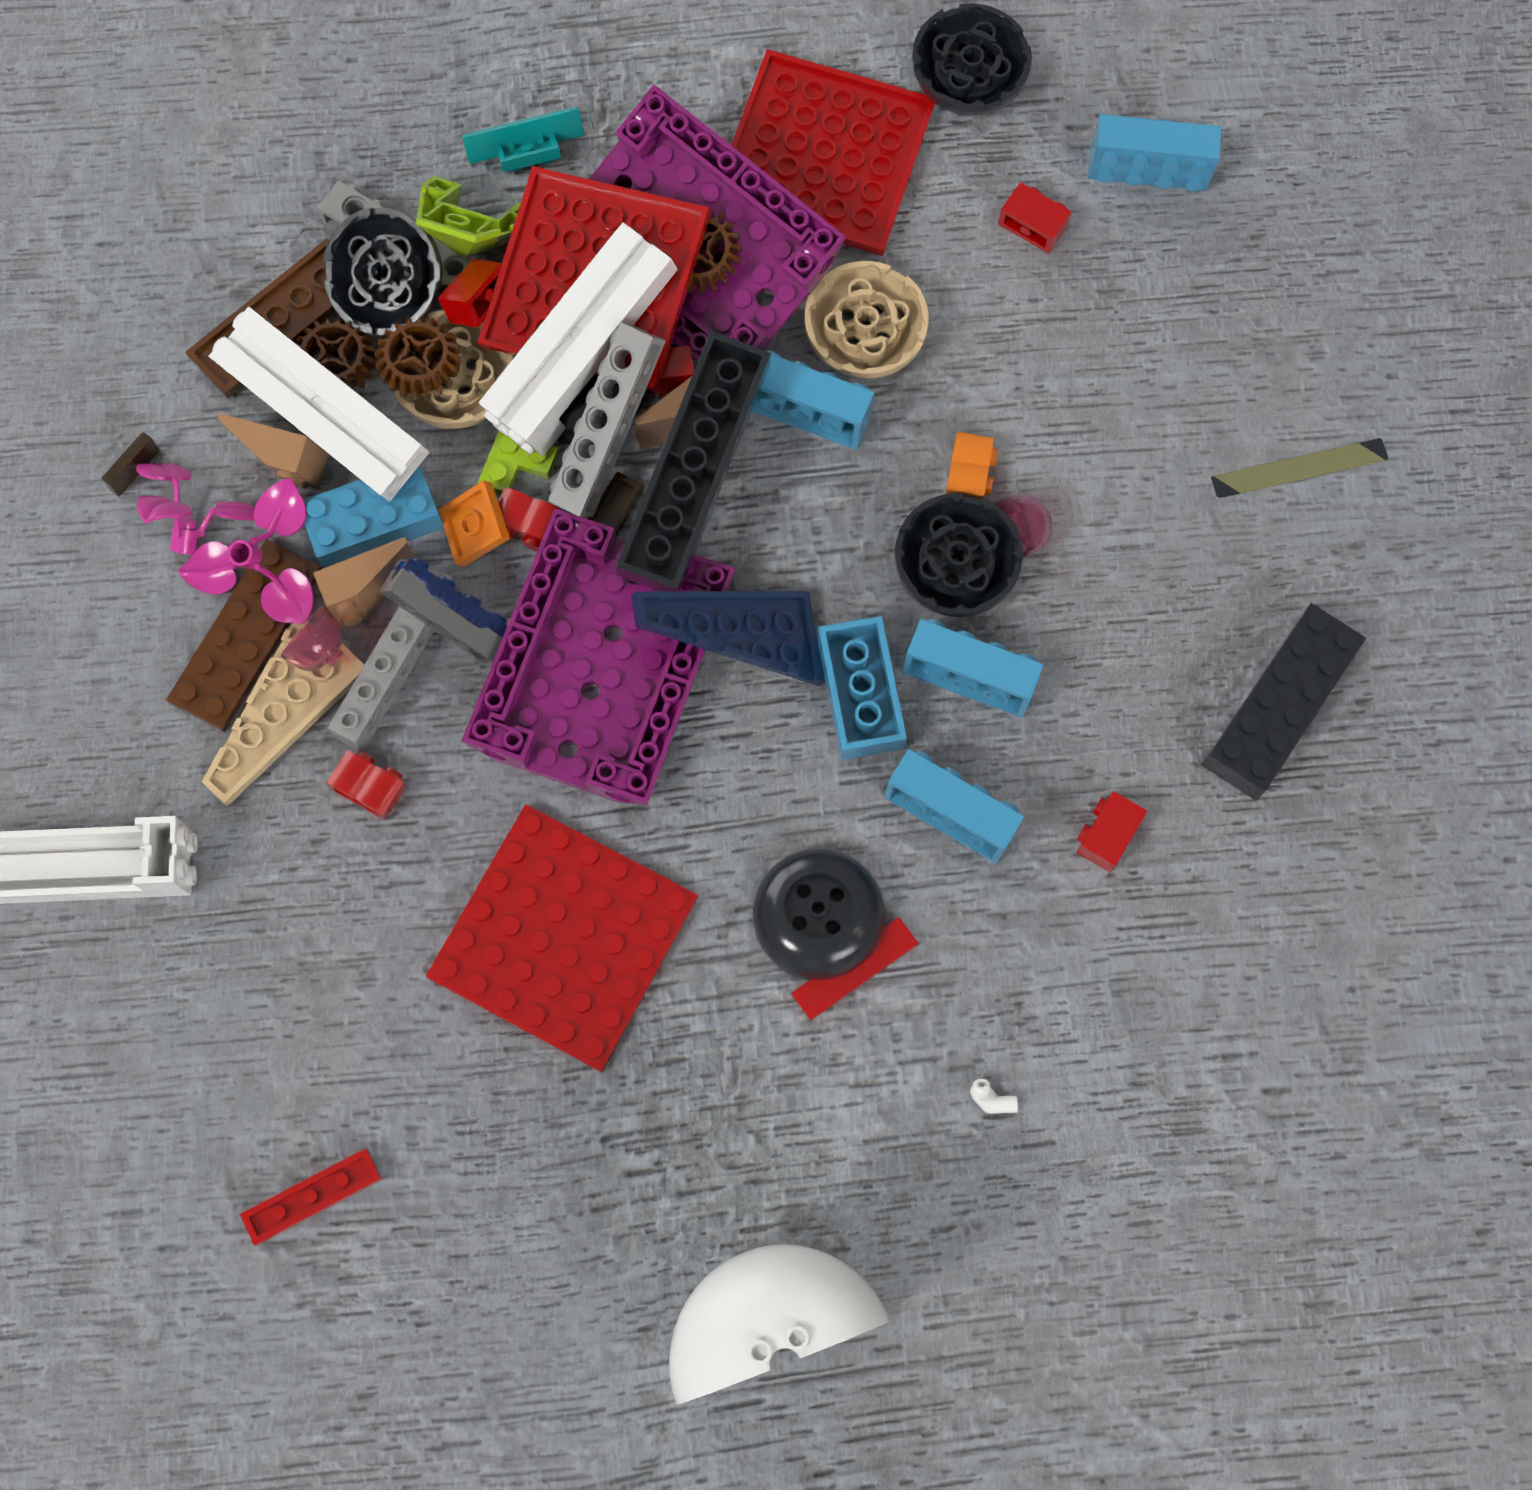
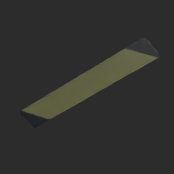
[1211,438,1388,499]

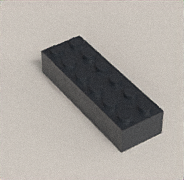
[1201,603,1366,801]

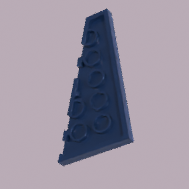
[631,591,825,686]

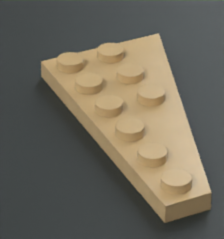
[202,614,364,806]

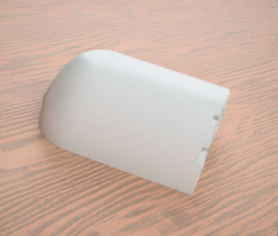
[669,1245,891,1405]

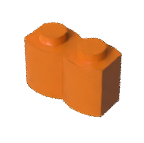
[945,431,998,500]

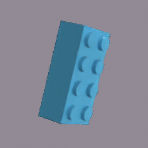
[1088,114,1221,192]
[752,350,874,450]
[304,465,444,569]
[817,616,907,761]
[902,619,1044,718]
[884,749,1024,864]

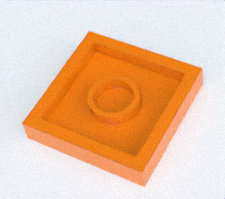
[438,480,510,567]

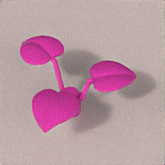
[136,463,255,555]
[178,478,314,624]

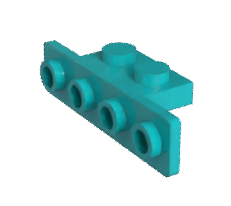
[462,107,584,172]

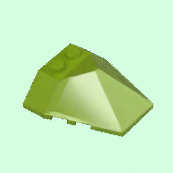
[416,176,521,258]

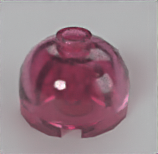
[995,494,1052,558]
[281,606,344,672]

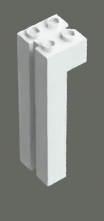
[478,222,678,457]
[209,306,430,502]
[0,816,198,904]

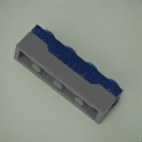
[379,557,507,663]

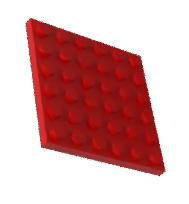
[731,49,935,256]
[477,166,711,392]
[425,804,699,1073]

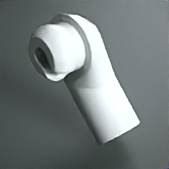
[970,1079,1018,1114]

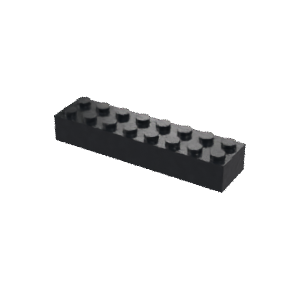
[616,330,771,591]

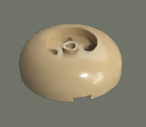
[805,261,929,379]
[394,310,514,429]

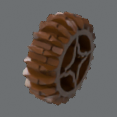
[687,208,743,294]
[375,315,462,401]
[296,316,376,391]

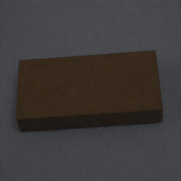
[101,432,160,497]
[588,471,645,536]

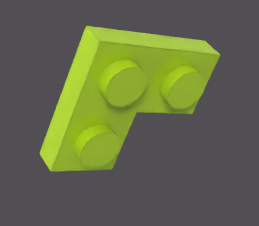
[477,431,559,495]

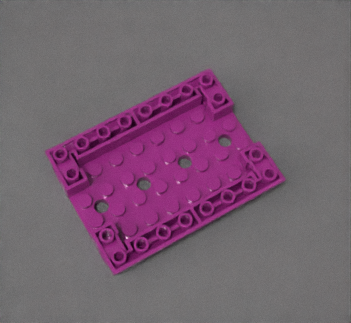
[589,84,846,361]
[461,509,735,805]

